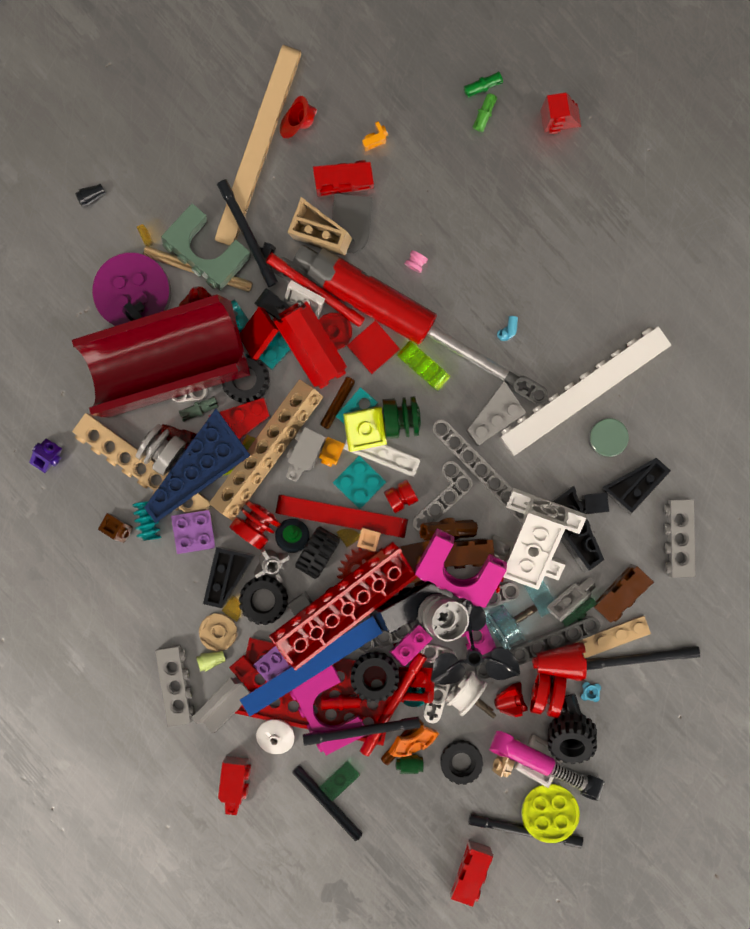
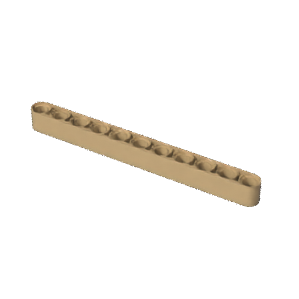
[215,45,302,246]

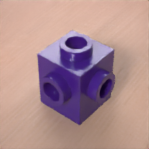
[29,438,62,473]

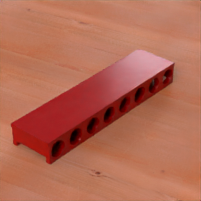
[269,542,418,671]

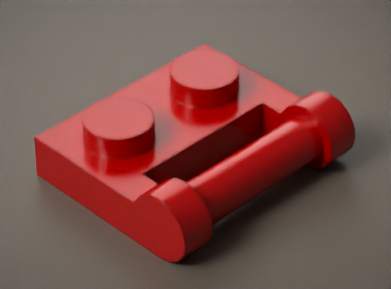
[398,667,435,704]

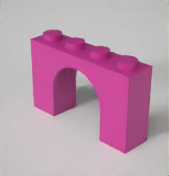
[415,529,507,608]
[290,665,365,756]

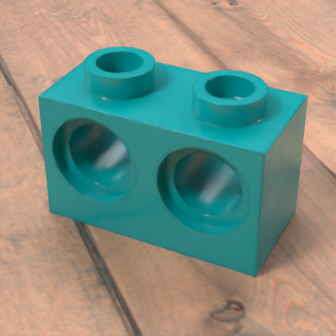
[335,387,378,425]

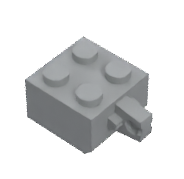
[286,427,327,482]

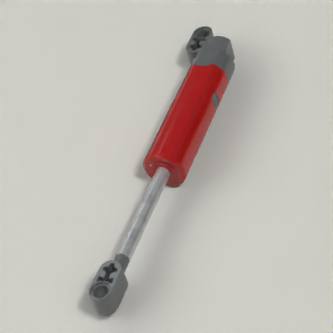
[271,245,548,404]

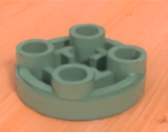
[590,418,629,457]

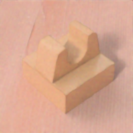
[357,527,381,552]

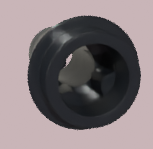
[75,184,105,207]

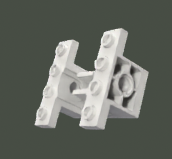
[492,488,587,590]

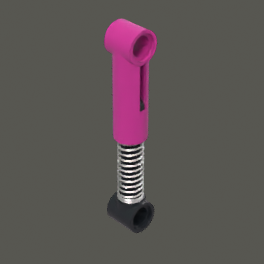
[489,731,605,801]

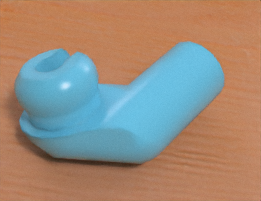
[497,316,518,341]

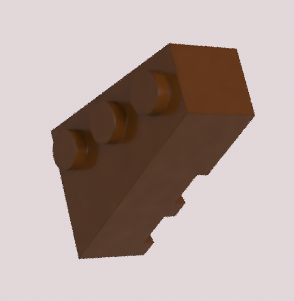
[427,538,495,570]
[591,564,654,623]

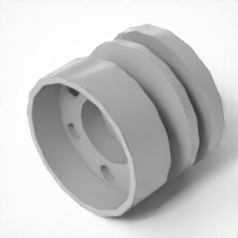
[135,424,186,476]
[418,593,469,642]

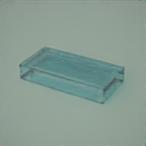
[523,580,554,617]

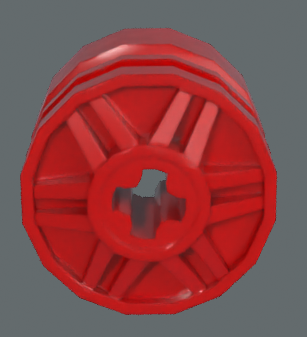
[229,500,281,550]

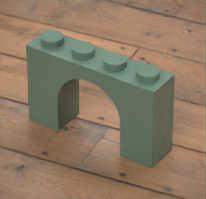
[161,204,251,291]

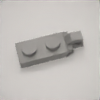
[547,577,596,622]

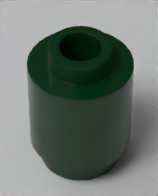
[395,755,424,774]

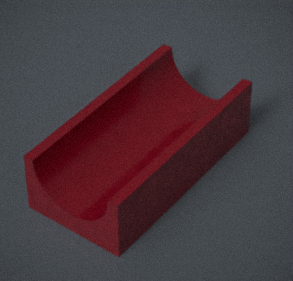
[72,294,250,418]

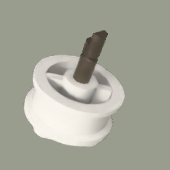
[445,670,496,719]

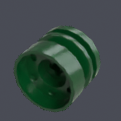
[382,396,421,439]

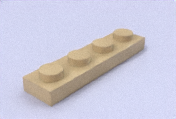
[575,615,651,658]

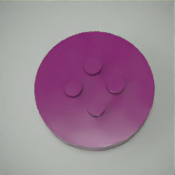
[92,253,171,326]

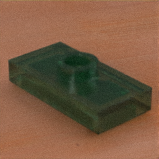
[562,597,597,627]
[319,760,360,801]

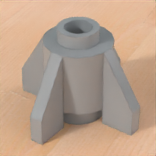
[254,548,290,583]

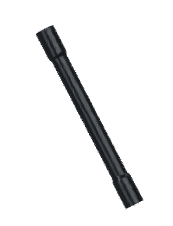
[216,179,278,288]
[587,646,700,670]
[303,716,420,746]
[468,813,583,849]

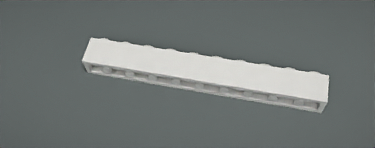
[500,326,671,456]

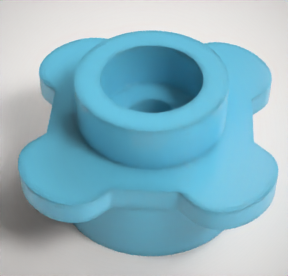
[581,682,601,702]

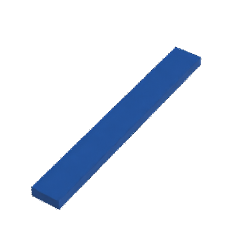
[239,616,383,717]

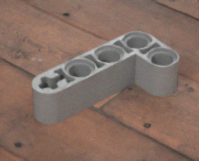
[412,461,473,531]

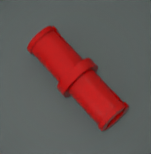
[321,695,361,711]

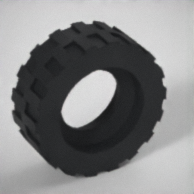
[440,740,483,785]

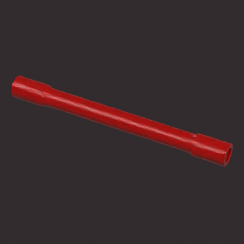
[266,253,365,327]
[359,652,427,757]

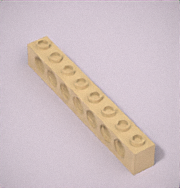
[208,379,323,521]
[72,413,211,514]

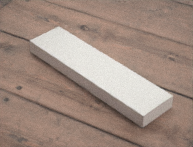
[343,439,421,477]

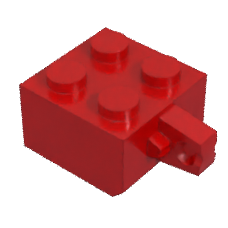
[218,756,251,815]

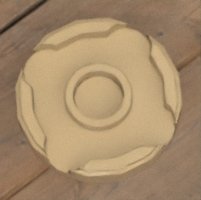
[199,613,237,651]

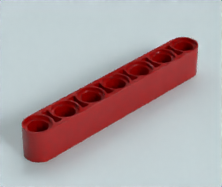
[275,495,408,538]

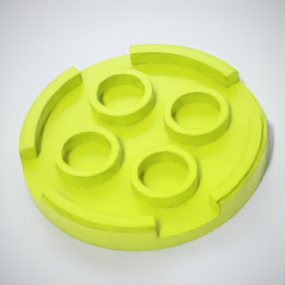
[521,784,580,843]

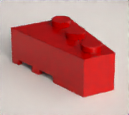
[540,92,582,134]
[313,160,374,197]
[208,398,271,440]
[450,840,494,907]

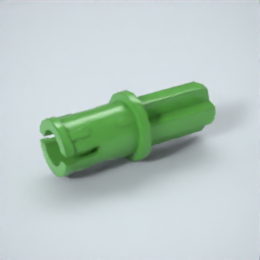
[472,93,497,132]

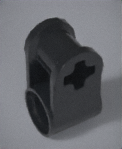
[254,288,289,320]

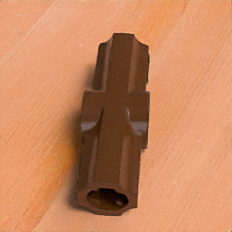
[419,518,478,541]

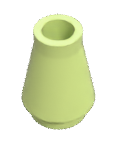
[196,651,226,672]

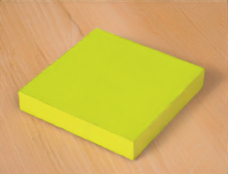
[343,406,387,452]

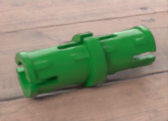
[463,71,503,98]

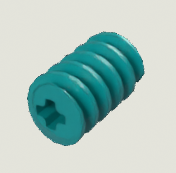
[132,501,162,541]

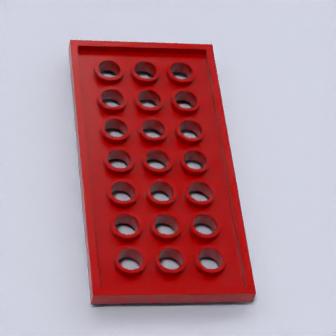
[235,637,400,746]

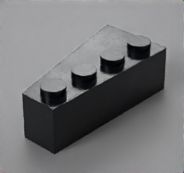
[551,486,604,572]
[369,580,454,633]

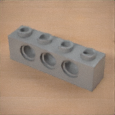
[664,500,696,577]
[155,645,195,727]

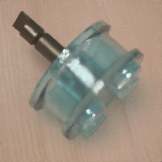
[486,604,538,650]

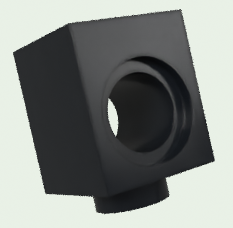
[579,493,609,514]

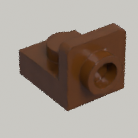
[98,513,133,543]

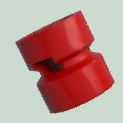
[384,480,419,513]

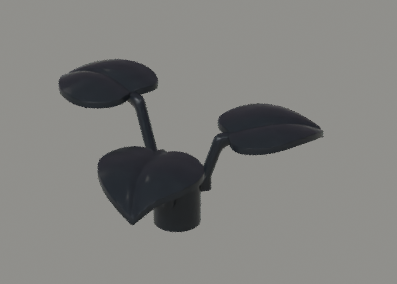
[431,599,520,685]

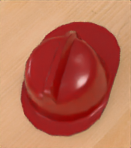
[280,96,317,139]

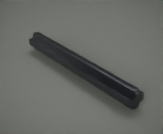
[292,766,362,841]

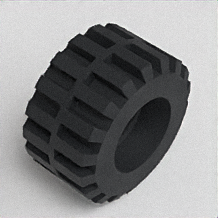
[222,354,270,403]
[295,526,340,579]
[239,575,288,625]
[350,651,399,703]
[548,712,597,764]

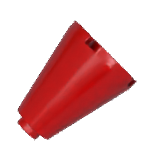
[532,642,587,681]

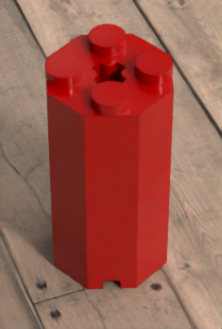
[272,299,347,389]

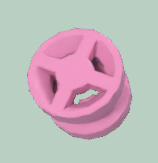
[404,250,428,273]

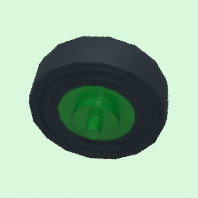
[275,519,309,553]

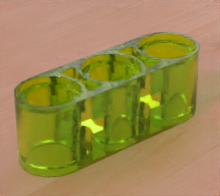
[397,340,451,391]

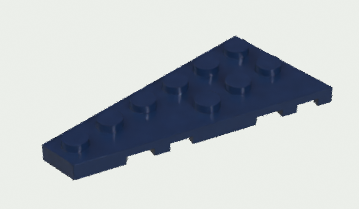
[144,408,250,523]

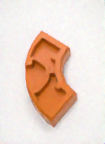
[388,725,439,757]

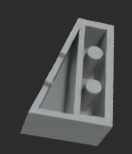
[466,381,526,446]

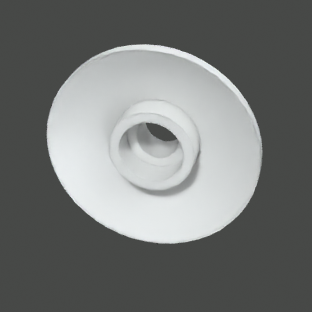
[256,719,295,754]

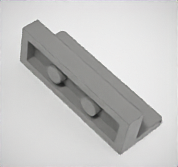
[192,678,251,733]

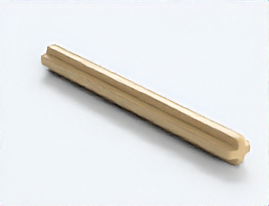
[143,246,253,292]

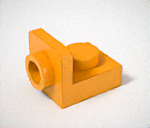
[362,121,388,152]
[318,437,345,467]

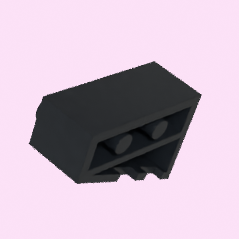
[602,458,671,515]
[203,546,255,608]

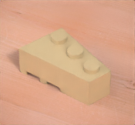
[287,197,352,256]

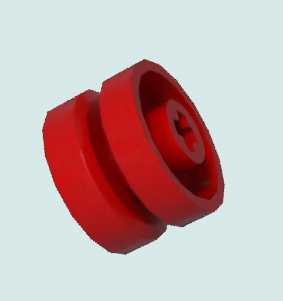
[530,673,567,718]

